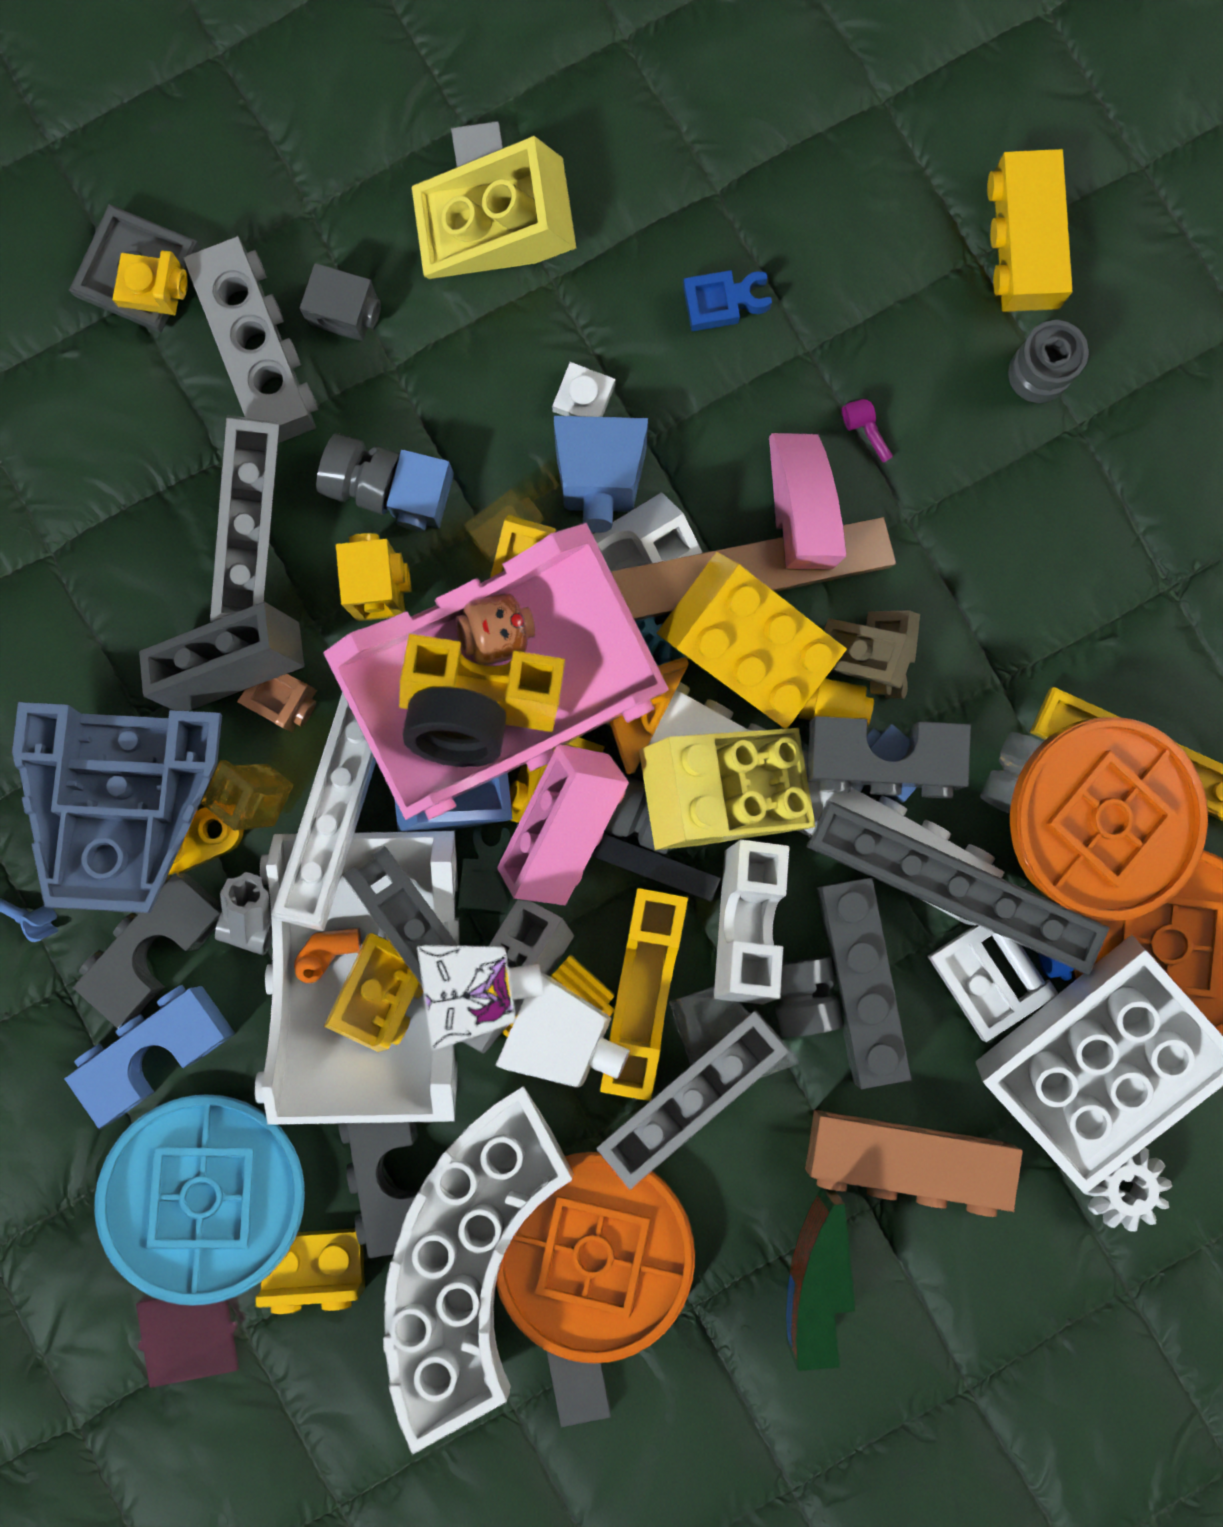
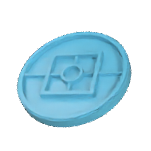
[95,1094,305,1306]

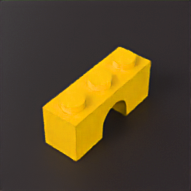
[399,634,565,732]

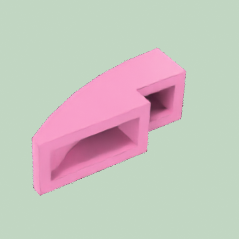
[769,433,846,569]

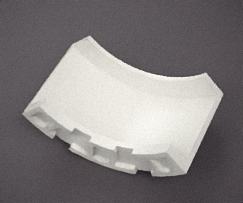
[255,831,460,1124]

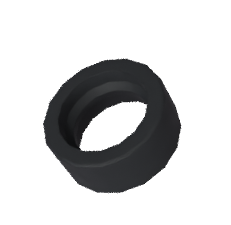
[403,687,506,767]

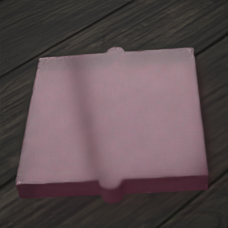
[136,1298,239,1388]

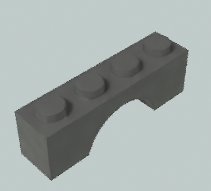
[815,878,912,1089]

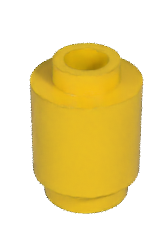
[798,678,874,727]

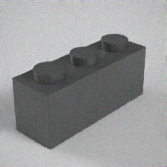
[139,602,305,711]

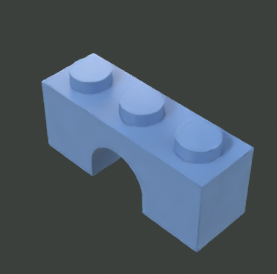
[64,985,236,1129]

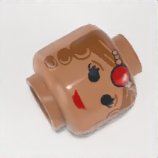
[456,594,535,665]

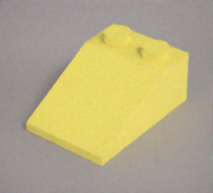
[411,136,576,279]

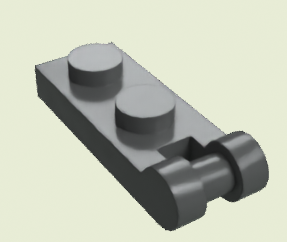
[342,846,459,987]

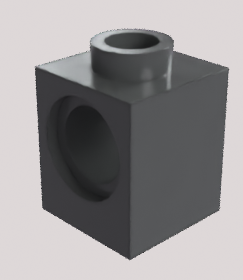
[300,263,381,342]

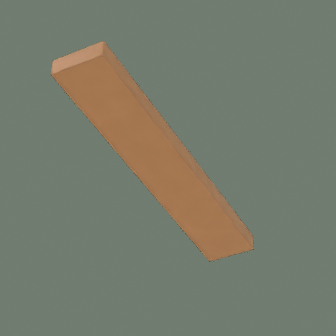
[611,517,896,621]

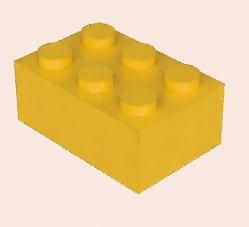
[656,551,847,729]

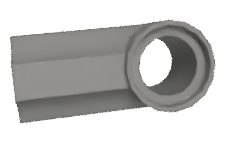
[215,872,272,956]

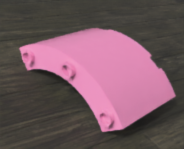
[324,523,669,820]

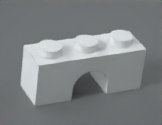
[593,492,702,571]
[714,840,789,1004]

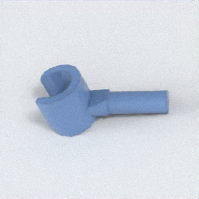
[0,898,58,942]

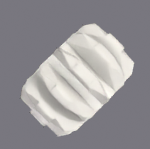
[1086,1147,1173,1231]

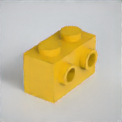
[336,533,411,621]

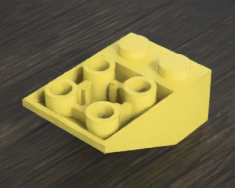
[639,728,816,850]

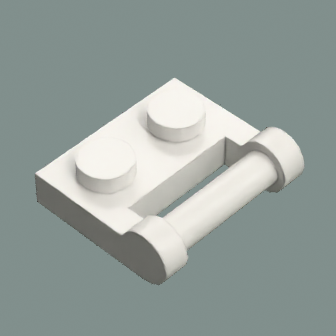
[928,925,1058,1042]

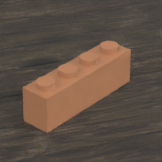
[805,1110,1023,1217]

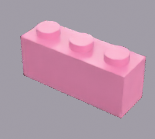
[497,744,629,905]

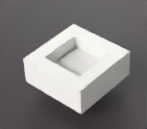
[552,362,615,417]

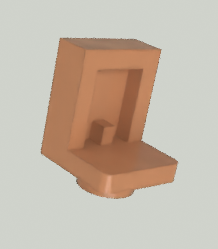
[238,674,317,733]

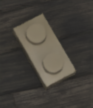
[824,618,918,688]

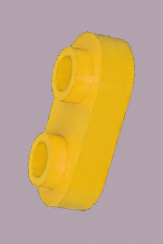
[168,805,244,875]

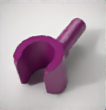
[841,399,893,463]

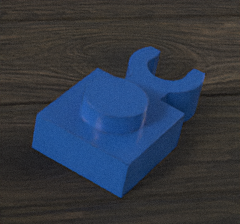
[683,270,772,332]

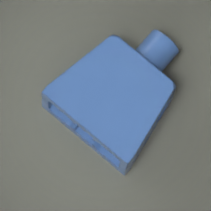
[554,416,648,533]

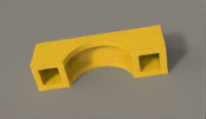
[600,888,688,1101]

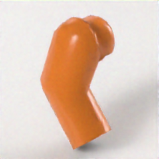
[294,928,362,984]

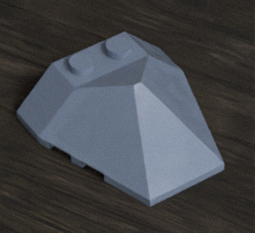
[12,702,222,913]

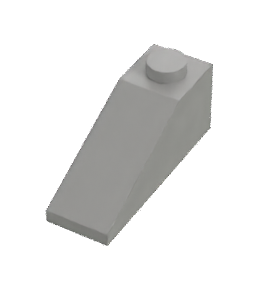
[462,899,574,1054]

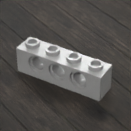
[183,236,318,443]
[210,415,279,622]
[596,1011,791,1189]

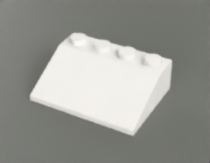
[975,934,1223,1194]

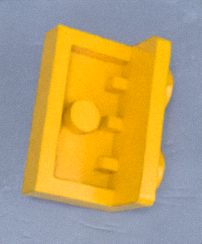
[324,933,424,1052]

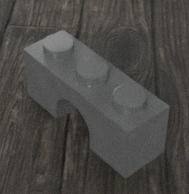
[807,716,971,798]
[73,873,222,1028]
[338,1122,421,1258]

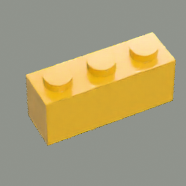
[987,149,1072,312]

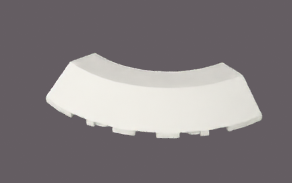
[384,1086,574,1454]

